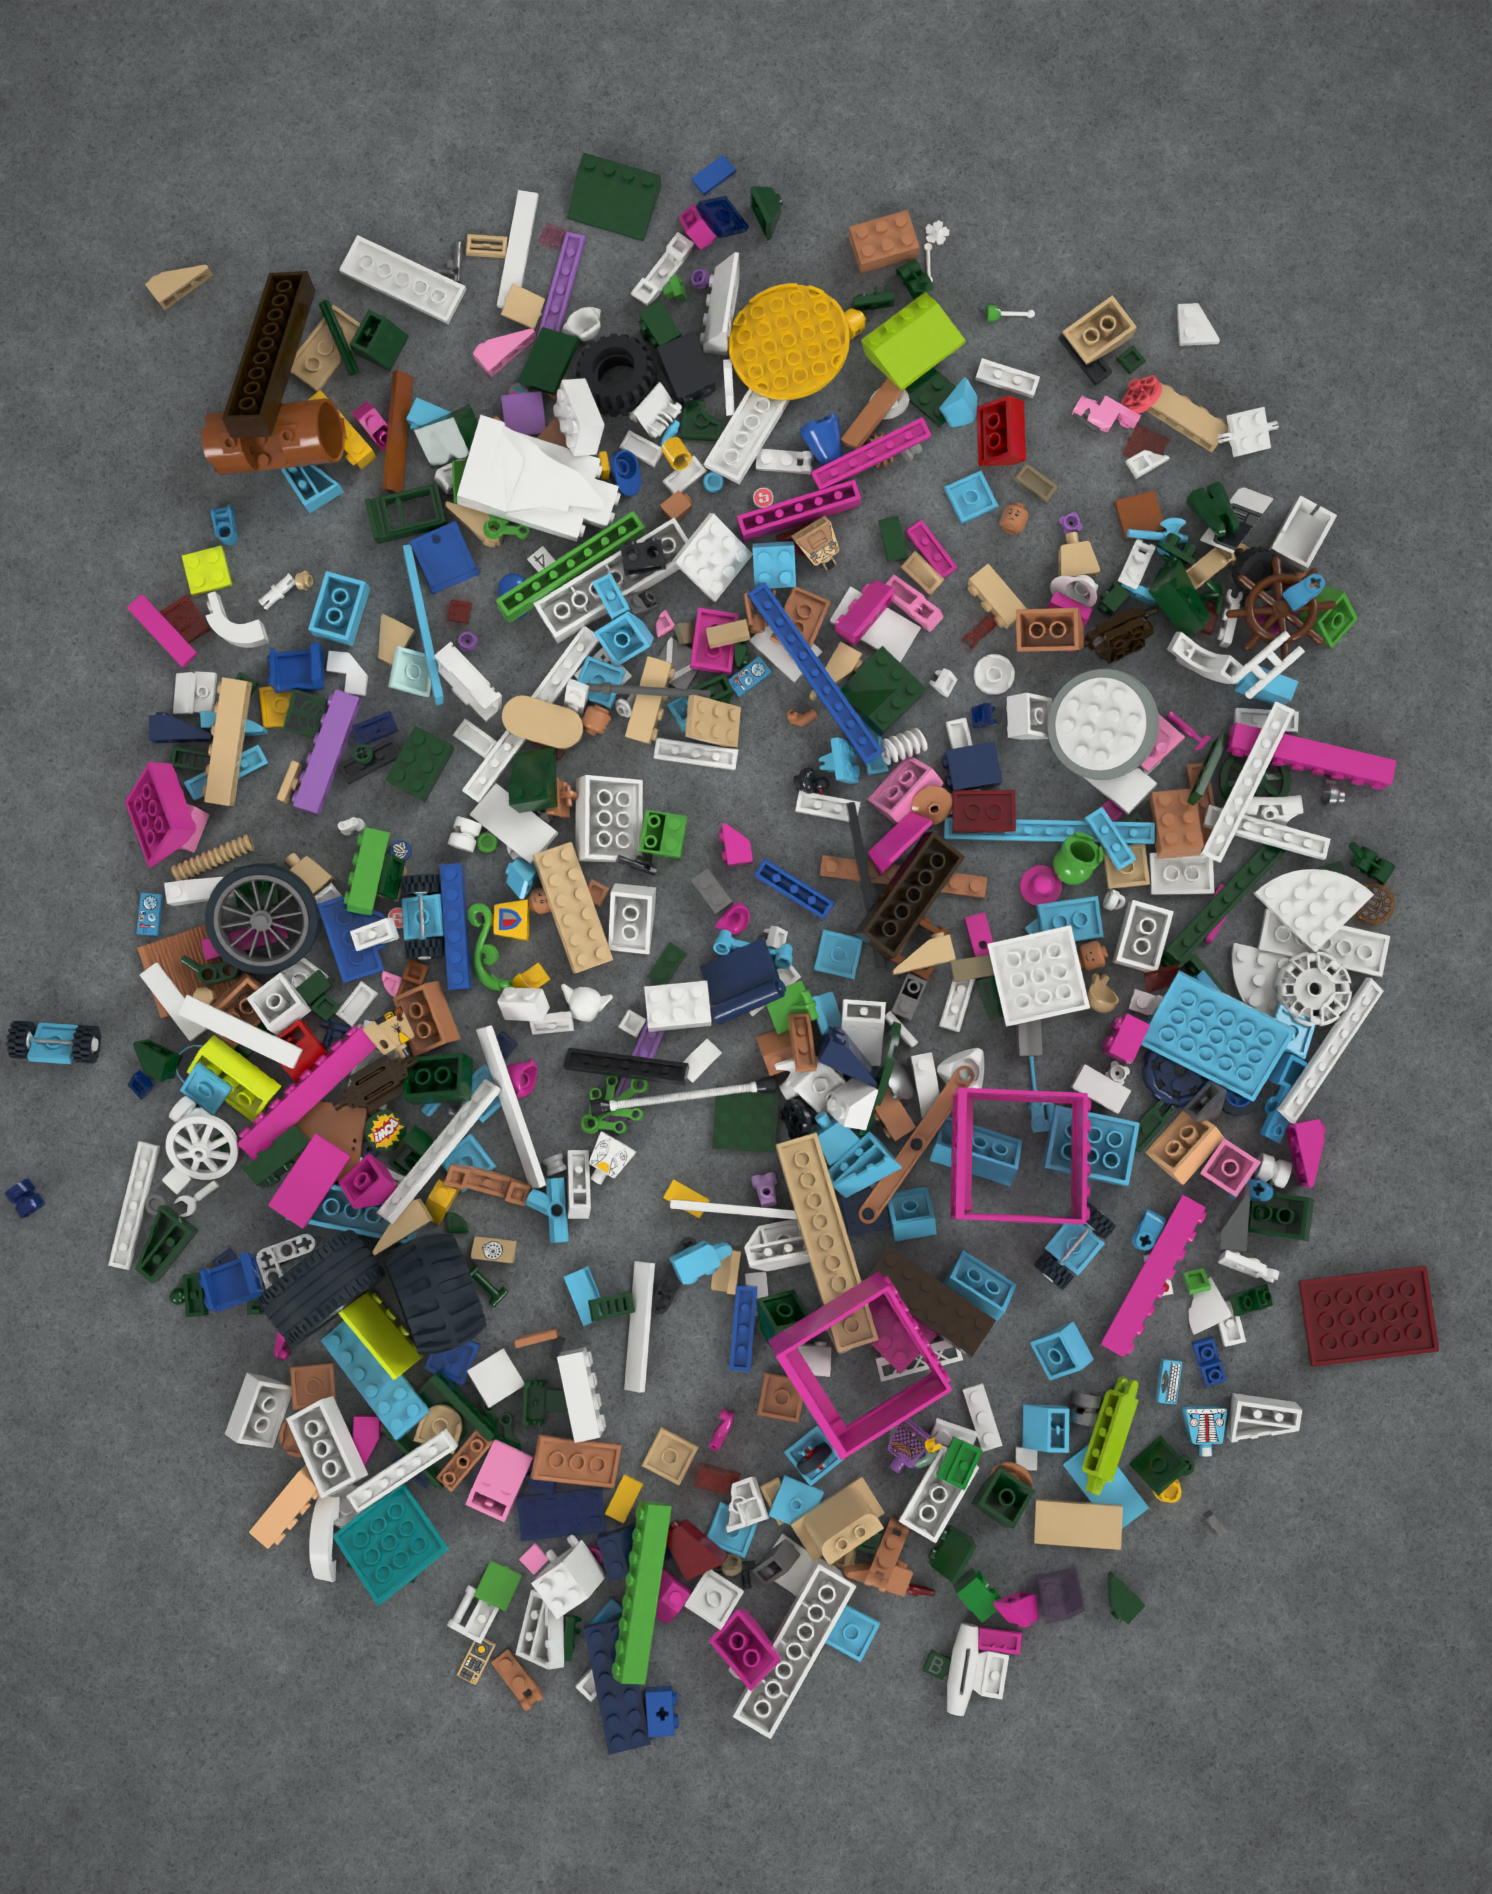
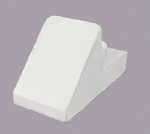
[1128,989,1163,1016]

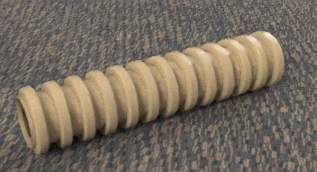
[171,834,255,881]

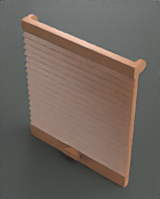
[137,925,237,1019]
[285,1101,368,1181]

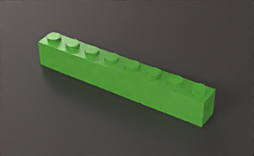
[496,511,645,624]
[612,1500,672,1684]

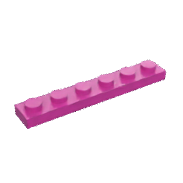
[811,417,932,490]

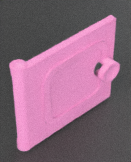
[1140,715,1185,772]

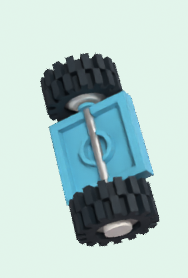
[401,874,444,960]
[6,1021,101,1064]
[1034,1202,1116,1290]

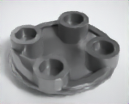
[888,1061,915,1100]

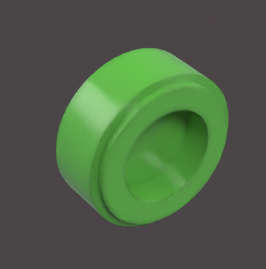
[477,832,498,853]

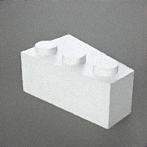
[1226,1393,1302,1443]
[515,1589,564,1670]

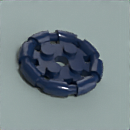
[1142,1048,1210,1108]

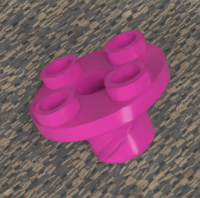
[1020,865,1062,906]

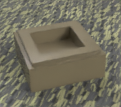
[674,623,695,645]

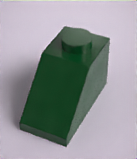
[133,1039,180,1082]
[1108,1571,1146,1625]

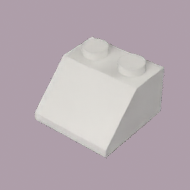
[1006,693,1052,740]
[246,973,312,1036]
[826,1078,878,1130]
[797,1341,831,1377]

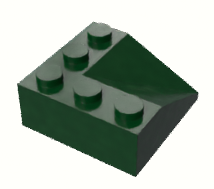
[840,646,926,737]

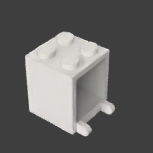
[531,1535,607,1619]

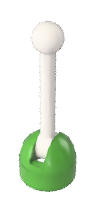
[986,305,1035,322]

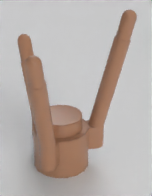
[744,589,776,633]

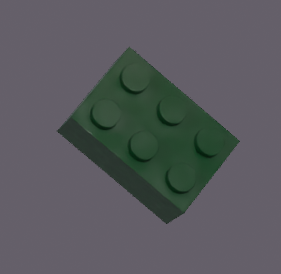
[385,726,455,803]
[402,1053,473,1105]

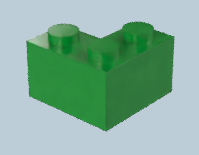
[953,1568,1001,1623]

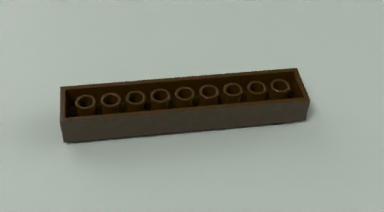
[222,271,316,438]

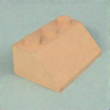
[1145,1111,1225,1185]

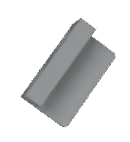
[1016,1019,1043,1056]

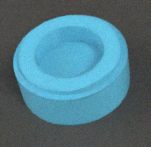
[703,472,724,493]

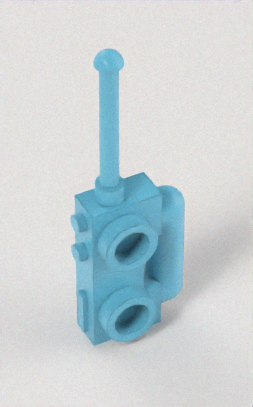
[1028,1056,1055,1132]

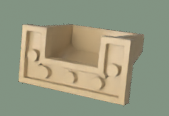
[790,1475,884,1565]

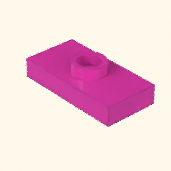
[978,1626,1022,1655]

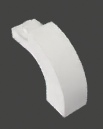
[206,591,269,648]
[1167,632,1243,684]

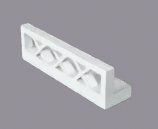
[875,1339,963,1382]

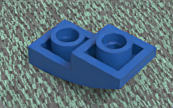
[1191,1336,1227,1387]

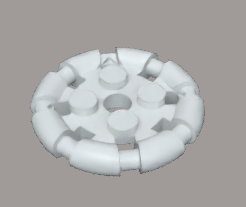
[1276,951,1352,1027]

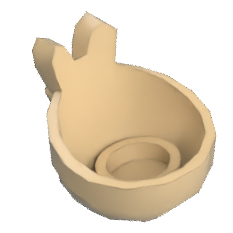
[1087,973,1119,1013]

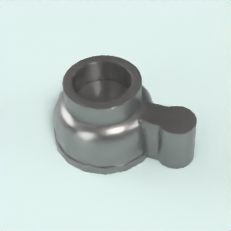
[1320,777,1345,808]

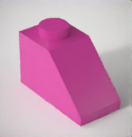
[679,203,716,250]
[993,1592,1039,1628]

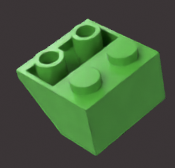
[639,810,688,860]

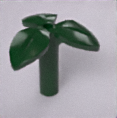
[1198,580,1224,615]

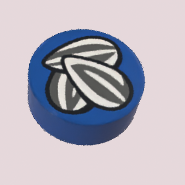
[390,840,412,860]

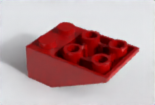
[276,1019,329,1083]

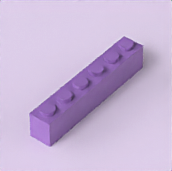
[292,689,362,816]

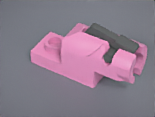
[1072,395,1141,432]

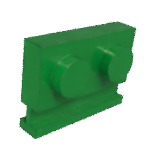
[935,1436,983,1490]

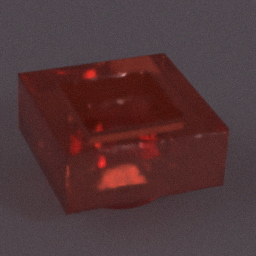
[447,599,472,624]

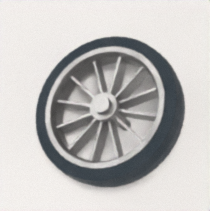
[205,863,319,974]

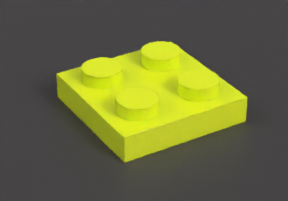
[182,546,232,596]

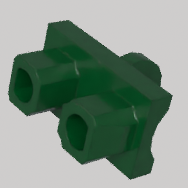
[1156,533,1197,566]

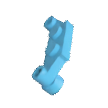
[713,930,793,969]

